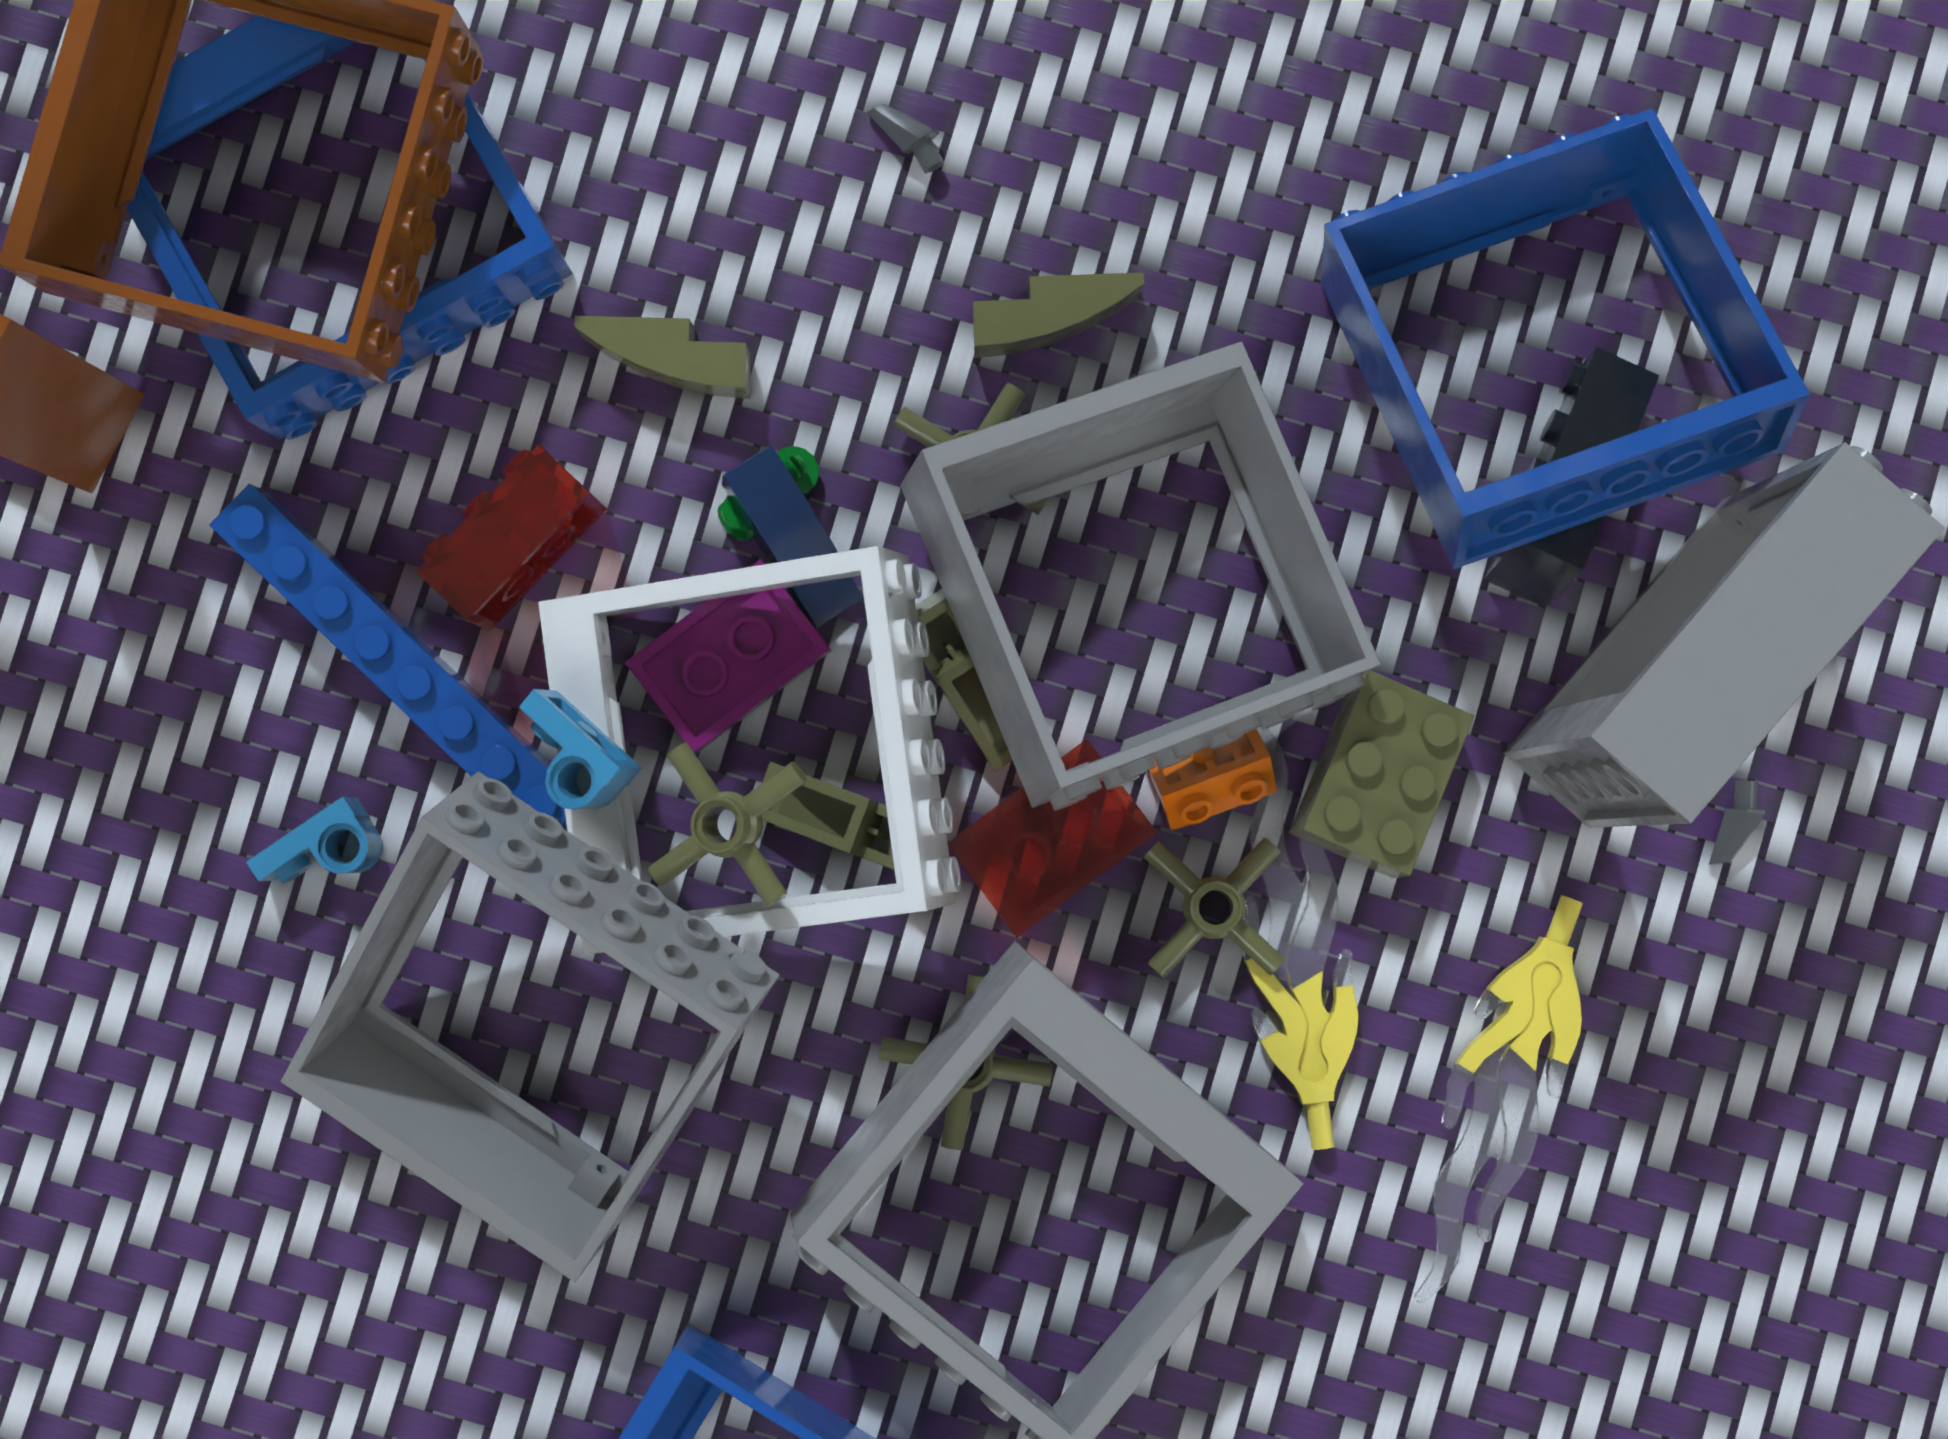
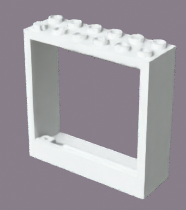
[538,546,961,955]

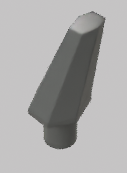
[867,104,944,174]
[1709,780,1766,865]

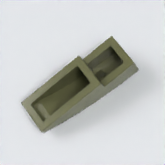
[973,272,1144,358]
[574,316,751,399]
[915,588,1012,771]
[761,762,895,870]

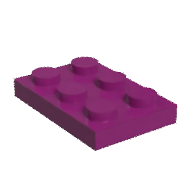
[625,559,832,754]

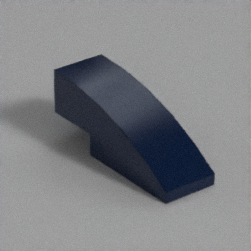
[722,445,863,630]

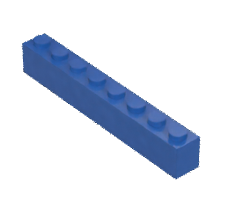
[209,483,567,831]

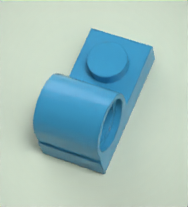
[519,689,642,810]
[246,796,382,884]

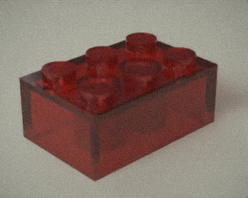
[416,444,607,631]
[947,739,1157,938]

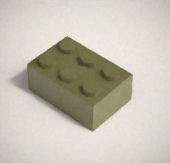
[1289,670,1475,878]

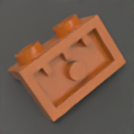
[1148,729,1277,830]

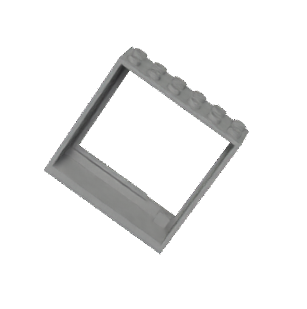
[900,341,1381,811]
[1503,442,1945,828]
[280,771,779,1283]
[790,941,1304,1439]

